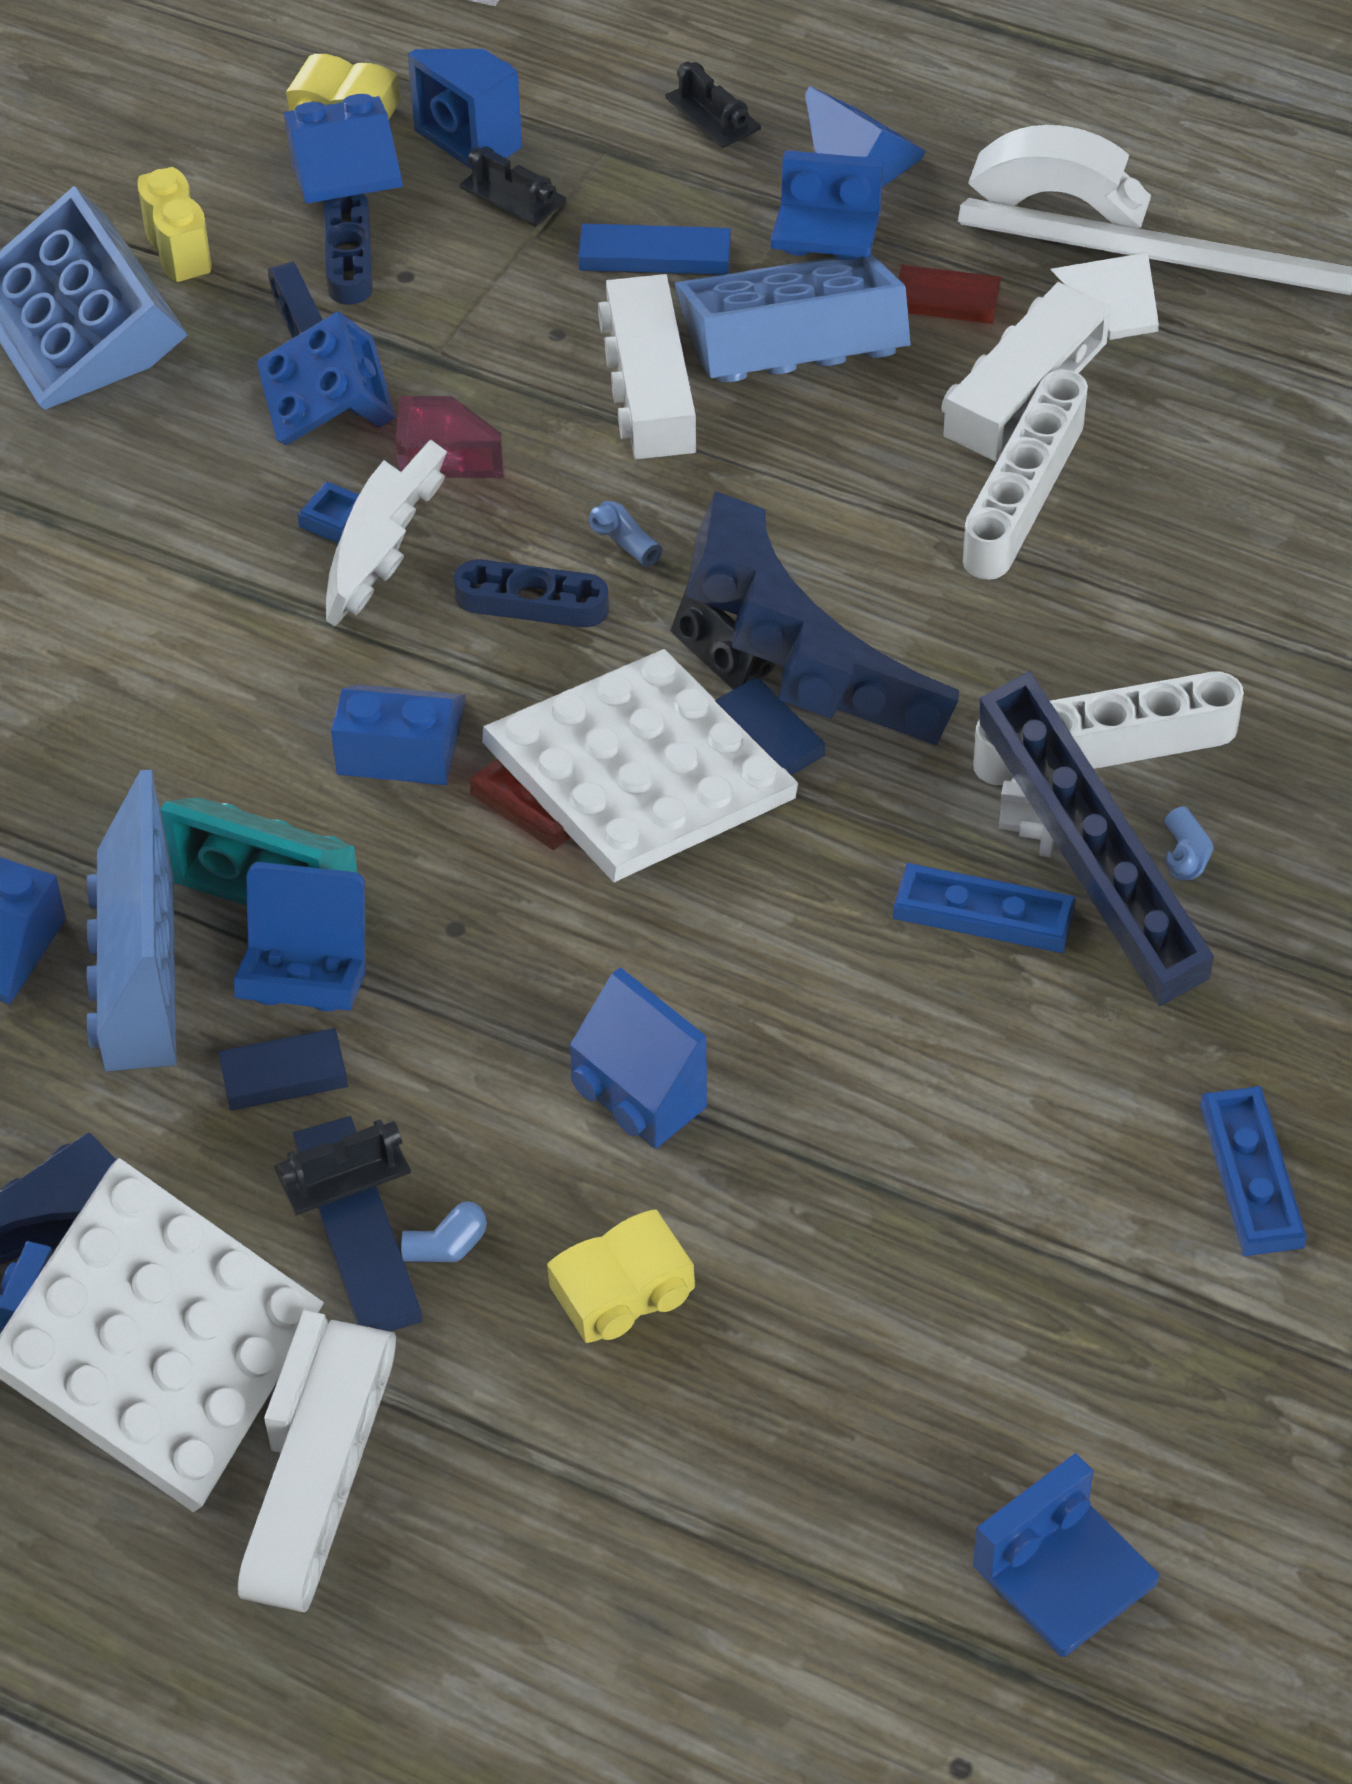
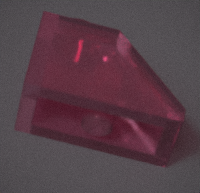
[396,396,504,478]

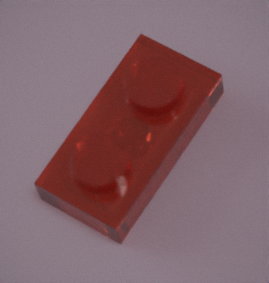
[470,759,571,851]

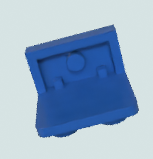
[234,862,366,1011]

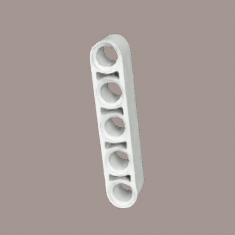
[963,369,1088,580]
[973,672,1244,785]
[238,1320,396,1613]

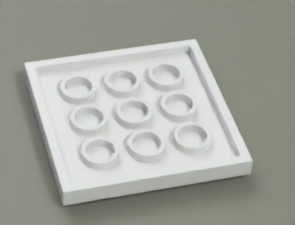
[482,649,798,882]
[0,1158,324,1512]

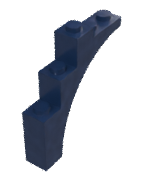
[686,491,959,745]

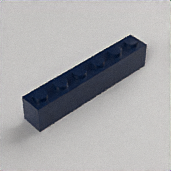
[980,671,1214,1007]

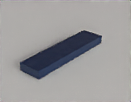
[293,1116,422,1331]

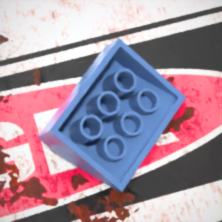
[0,185,188,410]
[675,254,911,382]
[87,770,177,1071]

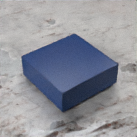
[297,481,359,543]

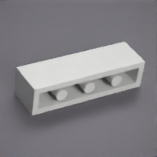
[598,274,696,460]
[942,282,1110,462]

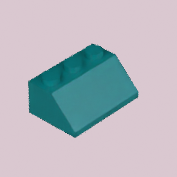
[160,797,357,906]

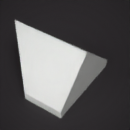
[1050,252,1159,340]

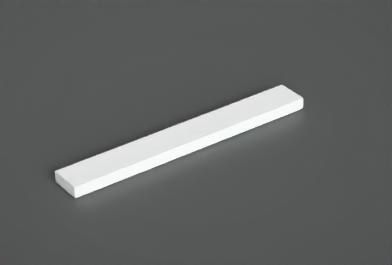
[958,198,1352,295]

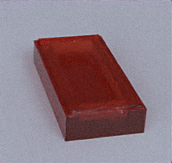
[898,264,1001,324]

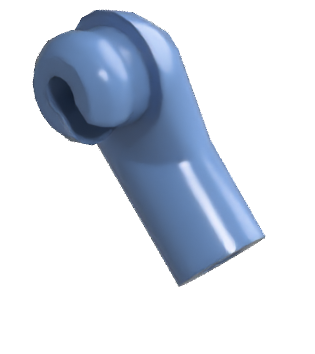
[589,501,663,567]
[1164,806,1214,881]
[401,1201,487,1262]

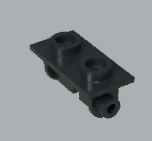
[665,61,761,149]
[459,146,566,227]
[670,587,775,690]
[274,1119,411,1216]

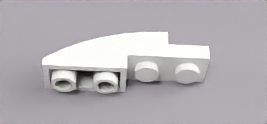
[326,440,447,627]

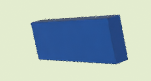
[578,224,731,275]
[893,863,1076,953]
[1200,1086,1307,1256]

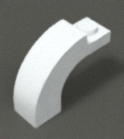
[968,125,1151,228]

